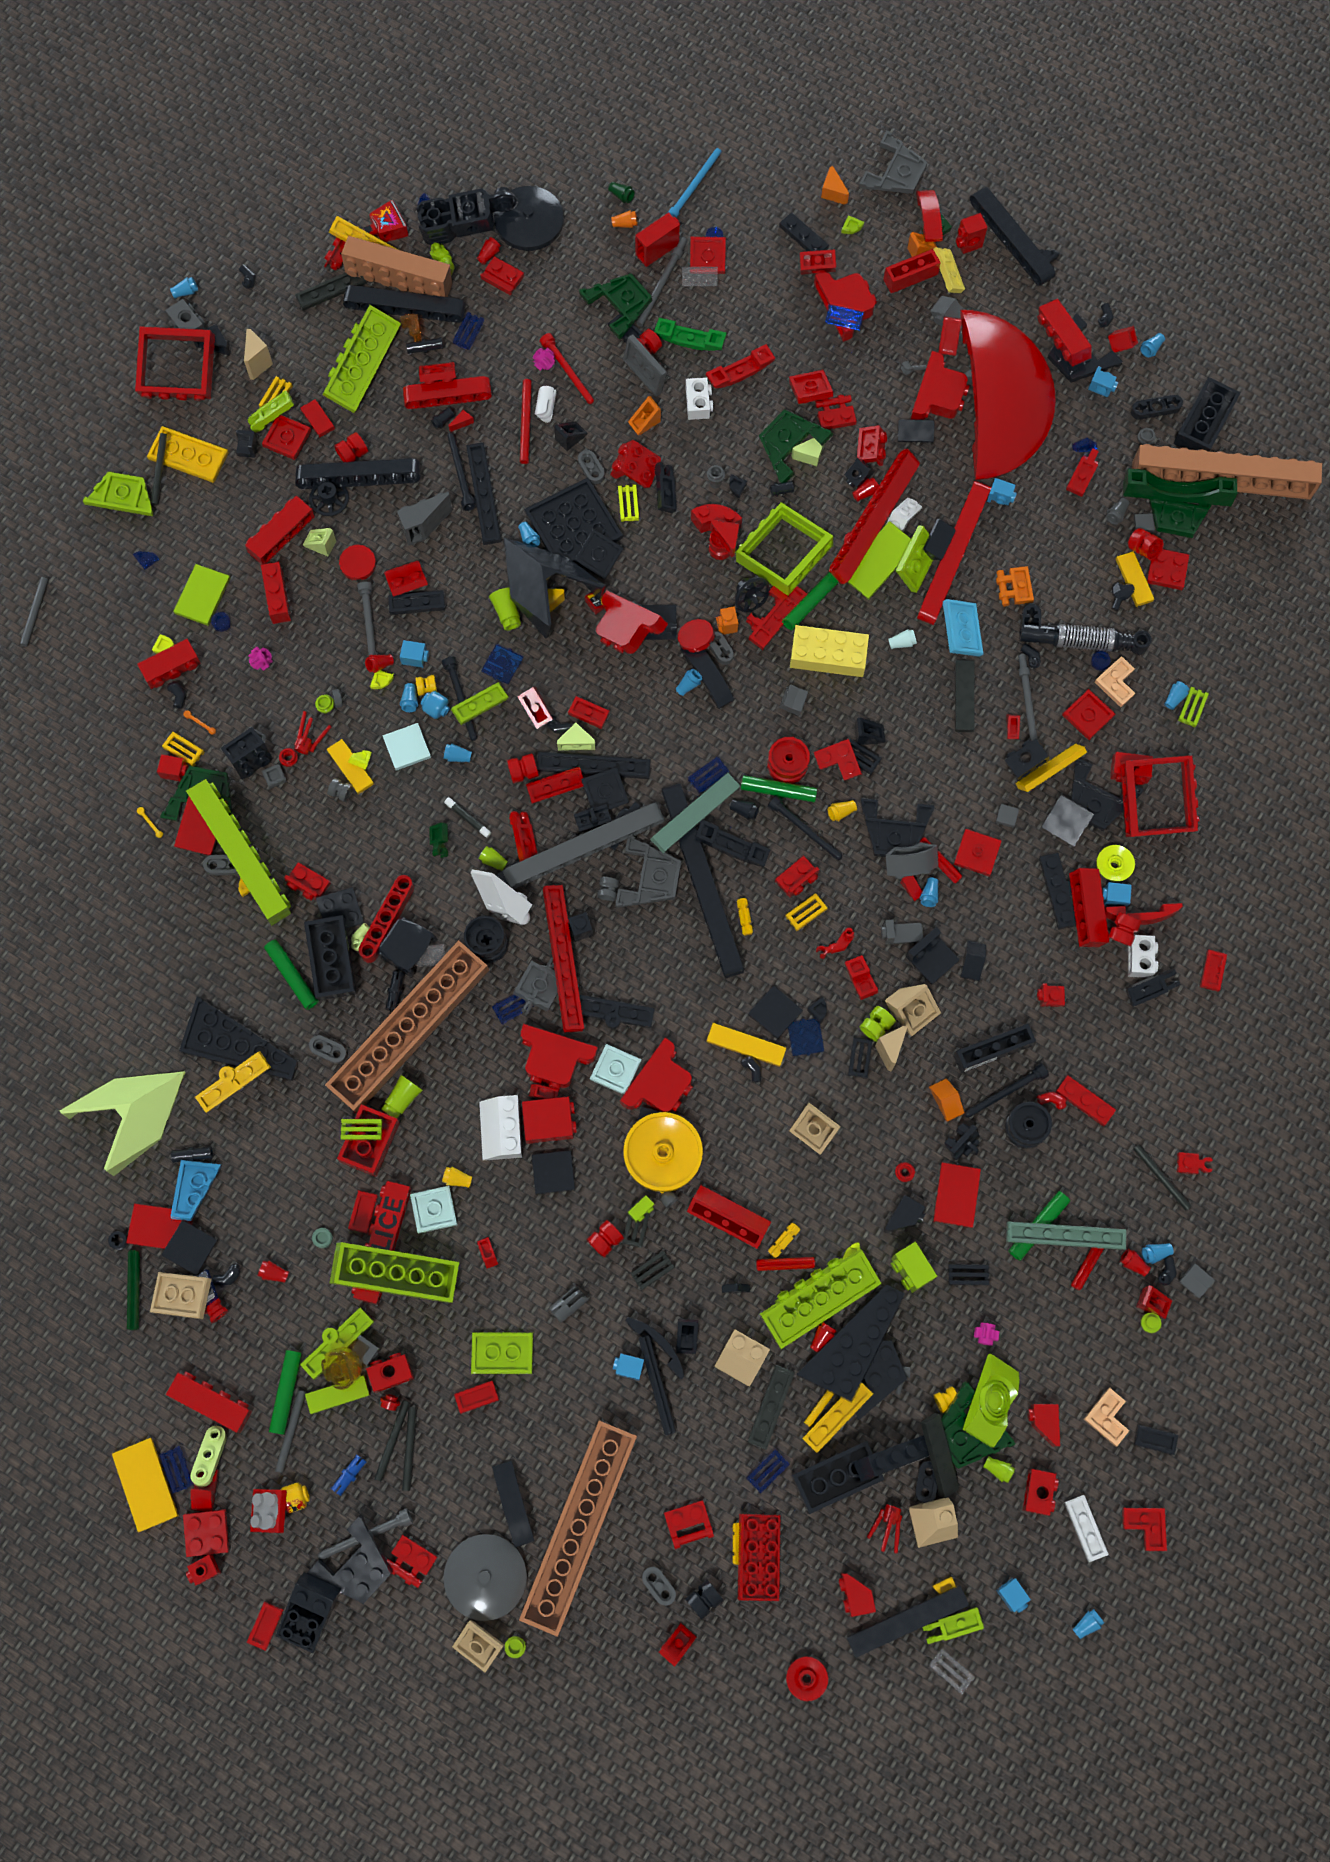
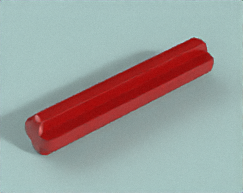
[919,837,962,883]
[1071,1248,1104,1290]
[756,1257,815,1271]

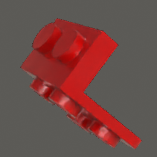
[610,440,661,488]

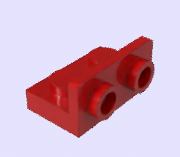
[857,425,887,466]
[384,561,428,597]
[775,856,820,898]
[284,862,331,901]

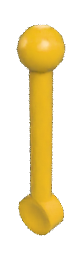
[137,807,163,838]

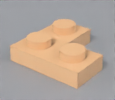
[1095,656,1135,707]
[1083,1388,1129,1447]

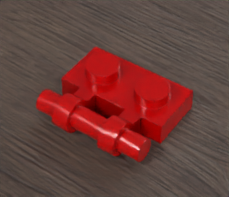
[815,394,857,430]
[387,1535,438,1588]

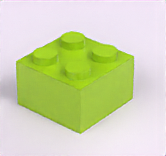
[890,1242,937,1293]

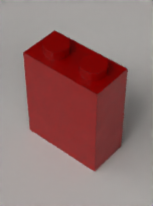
[635,212,680,267]
[522,1097,577,1144]

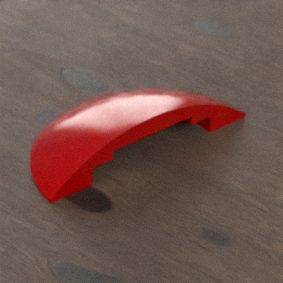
[960,310,1056,480]

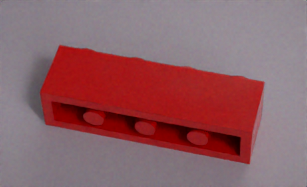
[1037,299,1092,367]
[245,496,315,565]
[1069,868,1109,947]
[687,1185,771,1249]
[166,1371,252,1433]

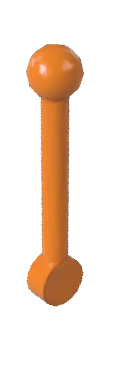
[183,711,216,735]

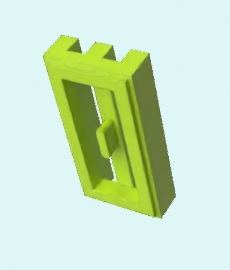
[1178,687,1209,727]
[341,1119,382,1140]

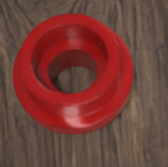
[279,748,298,767]
[895,1162,915,1182]
[380,1394,401,1411]

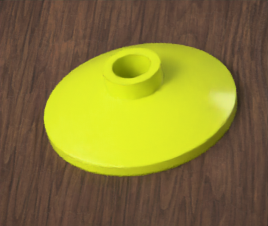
[1097,845,1135,882]

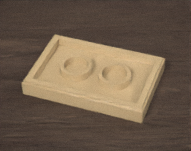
[150,1272,211,1319]

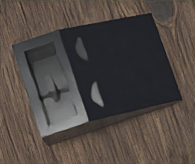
[276,1572,341,1653]

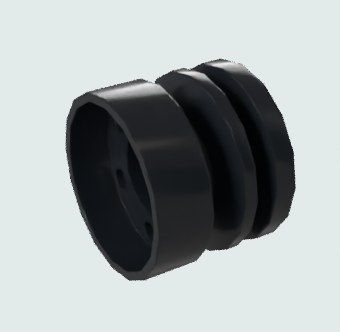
[464,916,509,964]

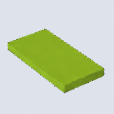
[848,521,911,600]

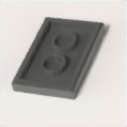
[623,335,667,397]

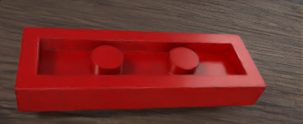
[526,767,583,803]
[1056,1075,1116,1127]

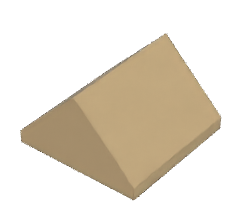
[244,329,273,380]
[875,1026,907,1071]
[789,1103,841,1155]
[452,1619,505,1672]

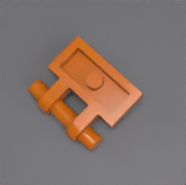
[996,566,1034,607]

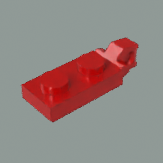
[1066,448,1099,497]

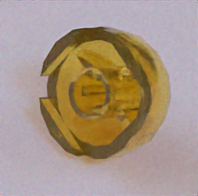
[321,1347,362,1390]

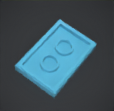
[943,599,983,657]

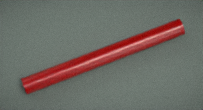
[520,379,532,464]

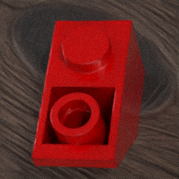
[839,1573,876,1617]

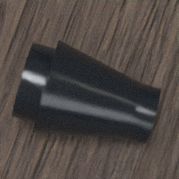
[730,799,759,820]

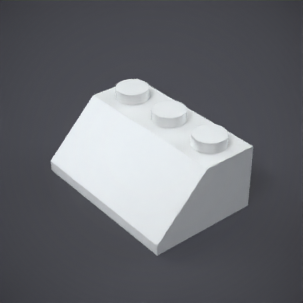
[480,1095,522,1160]

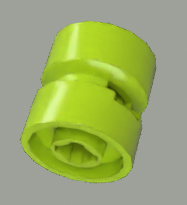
[859,1006,896,1042]

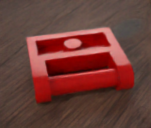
[664,1500,714,1550]

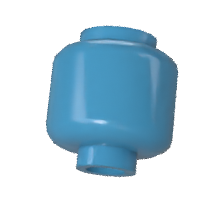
[421,691,450,719]

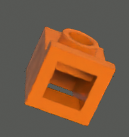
[716,607,738,635]

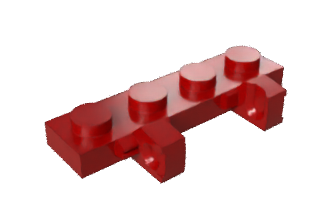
[746,586,807,650]

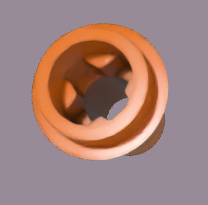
[611,210,638,228]

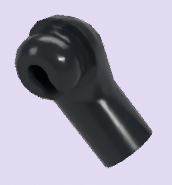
[239,264,256,289]
[1098,303,1114,328]
[1020,643,1041,669]
[167,682,186,709]
[546,715,571,734]
[741,1056,761,1083]
[1158,1257,1177,1286]
[213,1264,240,1285]

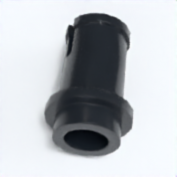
[431,407,454,429]
[770,481,794,497]

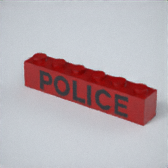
[352,1181,412,1305]

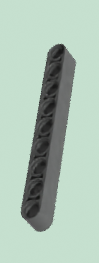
[503,803,665,889]

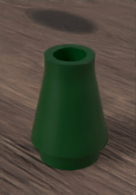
[608,181,635,203]

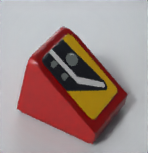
[585,593,605,615]

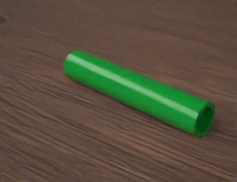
[782,572,839,630]
[741,775,817,803]
[264,939,319,1010]
[1008,1191,1070,1261]
[269,1350,302,1435]

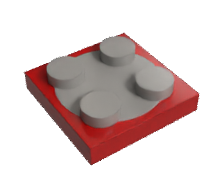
[250,1489,287,1533]

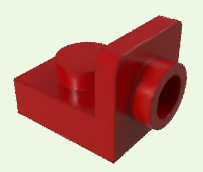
[1037,983,1065,1007]

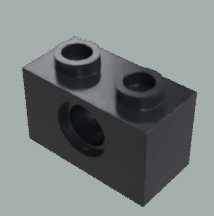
[1005,739,1050,781]

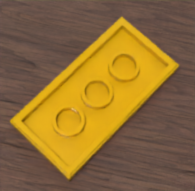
[147,426,229,483]
[112,1438,179,1532]

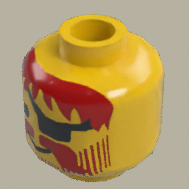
[281,1483,310,1513]

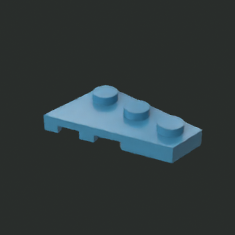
[171,1160,221,1221]

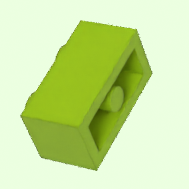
[628,1196,655,1223]

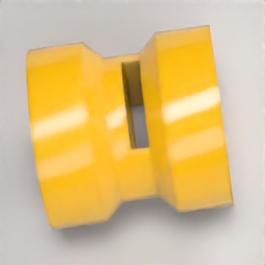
[416,675,437,696]
[933,1386,957,1414]

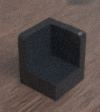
[236,430,258,458]

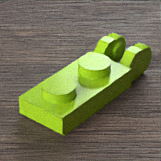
[248,391,294,433]
[923,1607,984,1644]

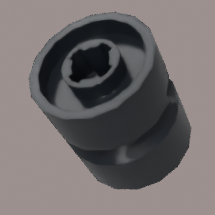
[685,1579,724,1620]

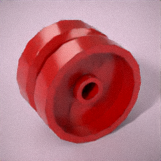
[767,737,810,784]

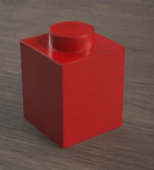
[157,754,188,781]

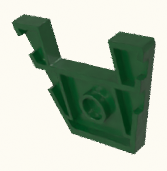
[579,274,652,339]
[759,409,834,483]
[1149,499,1212,538]
[160,766,233,822]
[941,1381,1016,1469]

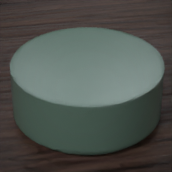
[312,1228,333,1249]

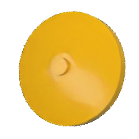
[624,1112,703,1192]

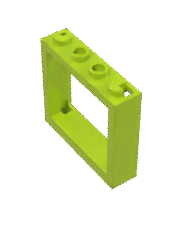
[736,502,833,595]

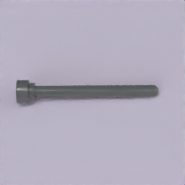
[357,582,376,655]
[318,1508,413,1560]

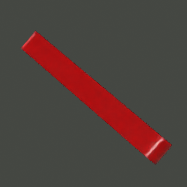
[829,449,920,584]
[917,481,992,625]

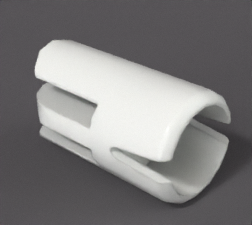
[535,386,556,423]

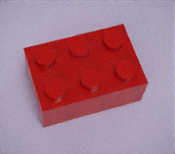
[337,1104,400,1177]

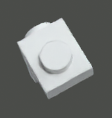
[886,498,922,532]

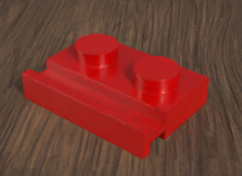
[481,256,524,295]

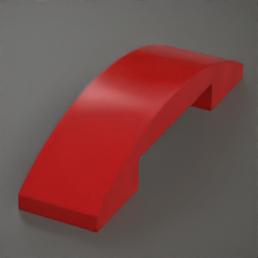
[916,190,943,242]
[706,344,775,388]
[1105,903,1183,925]

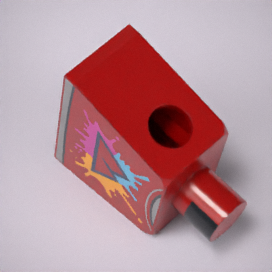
[363,200,408,242]

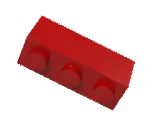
[883,249,941,293]
[261,562,291,624]
[137,639,201,689]

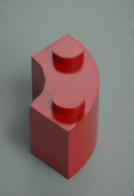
[691,504,742,533]

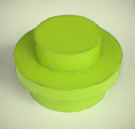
[315,695,334,713]
[1141,1313,1161,1333]
[505,1636,526,1658]

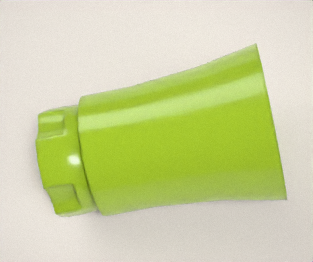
[489,588,521,631]
[381,1075,423,1118]

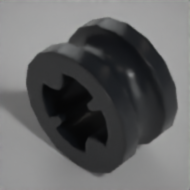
[108,1231,128,1250]

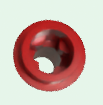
[476,237,501,265]
[852,477,879,502]
[365,654,394,673]
[1120,1249,1151,1277]
[258,1261,289,1283]
[810,1322,837,1352]

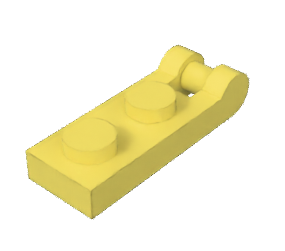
[933,247,965,293]

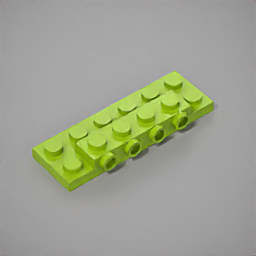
[322,305,401,413]
[760,1249,881,1349]

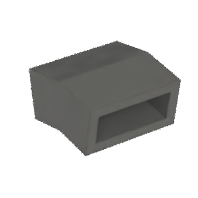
[779,684,808,716]
[1178,1263,1215,1299]

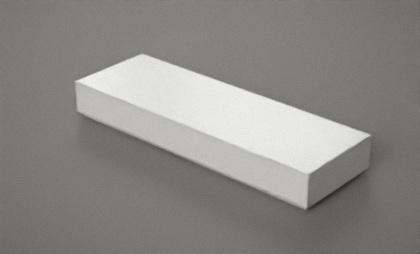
[1064,1495,1109,1562]

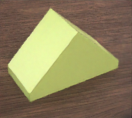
[791,438,825,466]
[303,528,336,556]
[557,723,595,750]

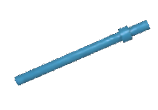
[667,148,721,218]

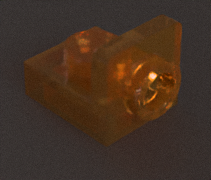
[400,314,422,342]

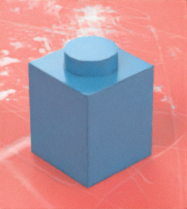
[400,640,429,668]
[1102,882,1131,908]
[613,1354,644,1381]
[996,1578,1031,1613]

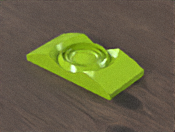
[963,1354,1019,1447]

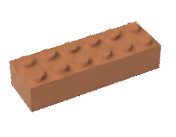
[341,236,452,297]

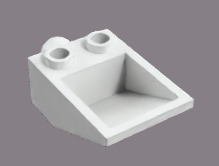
[470,869,532,925]

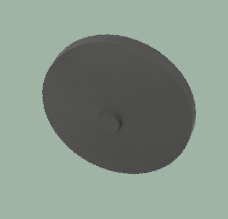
[444,1534,527,1621]

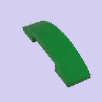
[654,318,727,351]

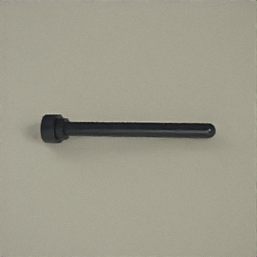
[447,432,476,511]
[441,656,477,741]
[767,795,842,860]
[964,1063,1049,1118]

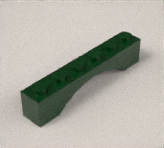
[1123,468,1238,506]

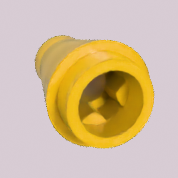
[827,800,857,821]
[442,1167,472,1188]

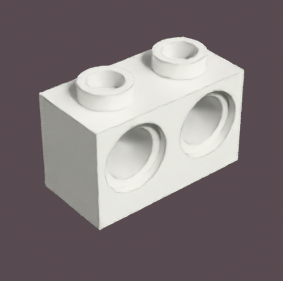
[685,378,713,420]
[1128,935,1158,978]

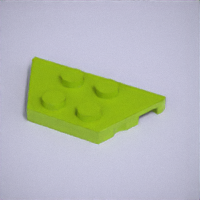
[83,472,153,516]

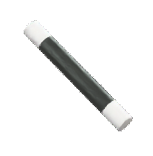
[444,797,491,838]

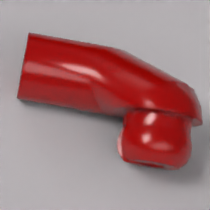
[1037,1092,1067,1109]

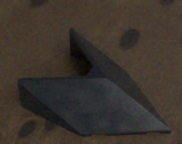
[504,537,605,639]

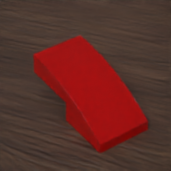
[845,955,878,1000]

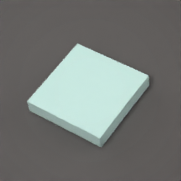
[383,723,431,770]
[590,1044,642,1095]
[410,1186,457,1234]

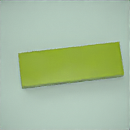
[451,682,508,725]
[305,1375,370,1414]

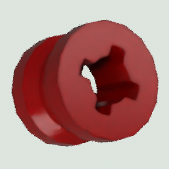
[205,1298,228,1323]

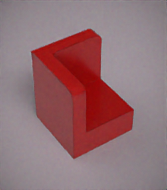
[1108,326,1138,352]

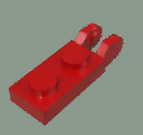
[509,811,537,862]

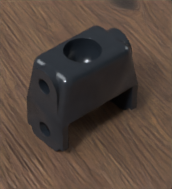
[377,917,437,977]

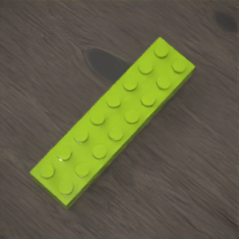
[186,779,291,926]

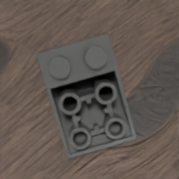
[397,492,452,545]

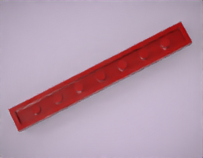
[543,885,584,1032]

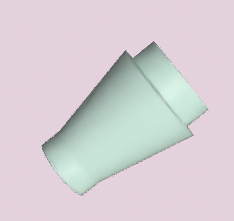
[888,629,917,649]

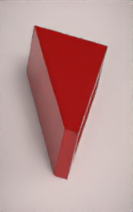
[448,410,474,432]
[1006,714,1020,739]
[900,876,922,901]
[529,1084,559,1099]
[477,1237,498,1269]

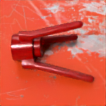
[294,711,331,755]
[867,1504,902,1554]

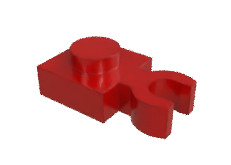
[1177,1152,1213,1175]

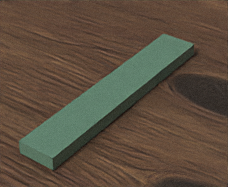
[650,773,740,853]
[1006,1222,1126,1250]

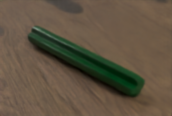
[127,1250,140,1331]

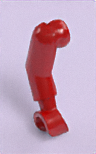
[816,928,854,959]

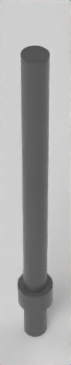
[636,237,688,327]
[1018,654,1038,741]

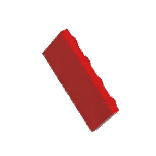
[738,1514,780,1601]

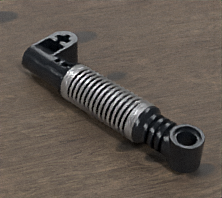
[1019,604,1152,655]

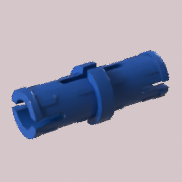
[331,1454,367,1496]

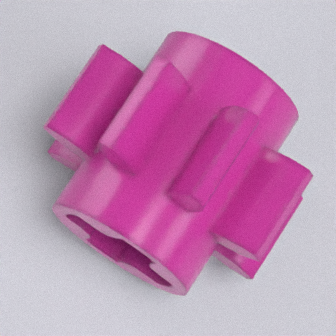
[533,347,555,371]
[248,647,272,671]
[974,1323,1000,1346]

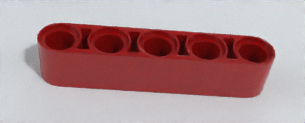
[403,376,492,409]
[359,875,414,963]

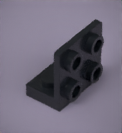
[221,727,273,780]
[906,927,959,984]

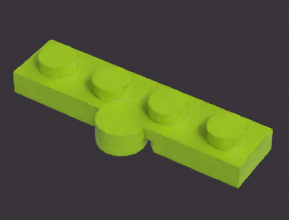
[300,1308,374,1380]

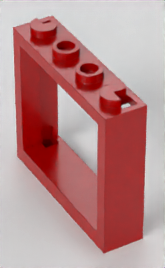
[135,327,215,401]
[1120,755,1200,837]

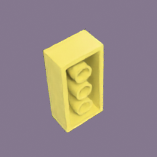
[790,625,869,677]

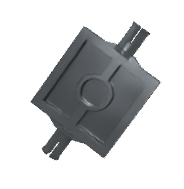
[513,957,558,1014]

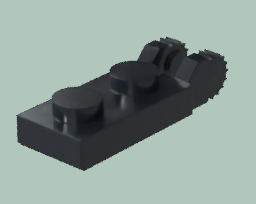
[654,462,677,513]
[1125,969,1180,1006]

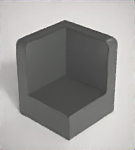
[350,1335,381,1367]

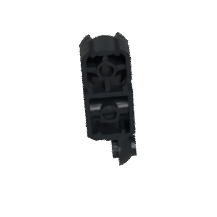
[416,187,518,245]

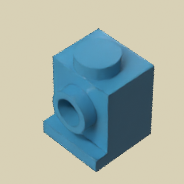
[1088,366,1118,397]
[987,478,1017,505]

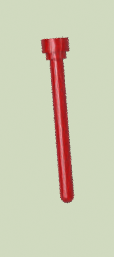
[539,333,594,404]

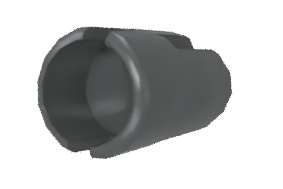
[549,1285,589,1323]

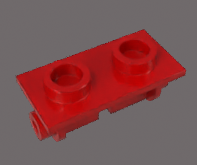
[324,237,346,270]

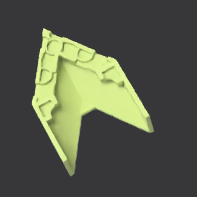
[60,1071,186,1176]

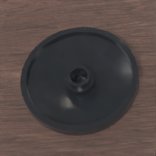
[494,186,564,251]

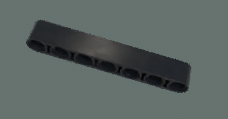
[970,187,1056,286]
[343,285,466,323]
[295,458,421,489]

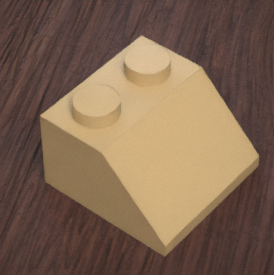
[714,1330,770,1387]

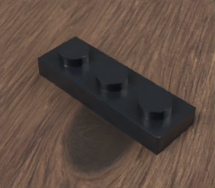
[779,212,829,251]
[388,590,445,615]

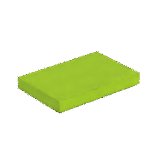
[896,525,933,593]
[173,564,231,626]
[471,1333,533,1374]

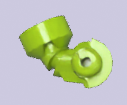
[430,243,455,276]

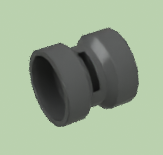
[327,778,353,802]
[597,877,619,901]

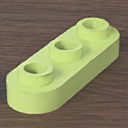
[191,1426,227,1488]

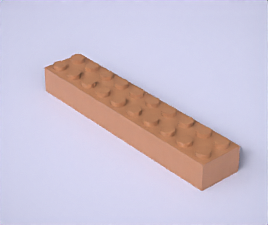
[1132,444,1322,500]
[325,940,489,1114]
[519,1421,637,1637]

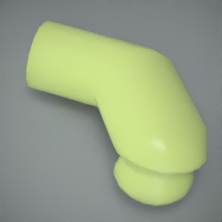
[351,923,370,951]

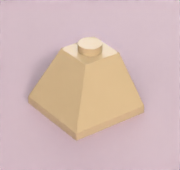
[885,984,941,1036]
[908,1497,958,1548]

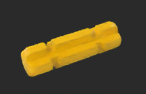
[737,898,753,935]
[768,1223,800,1258]
[733,1523,739,1565]

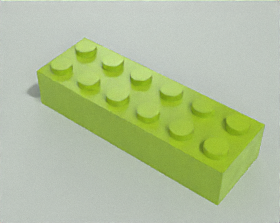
[329,1242,459,1303]

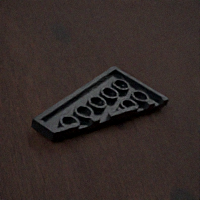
[179,996,298,1081]

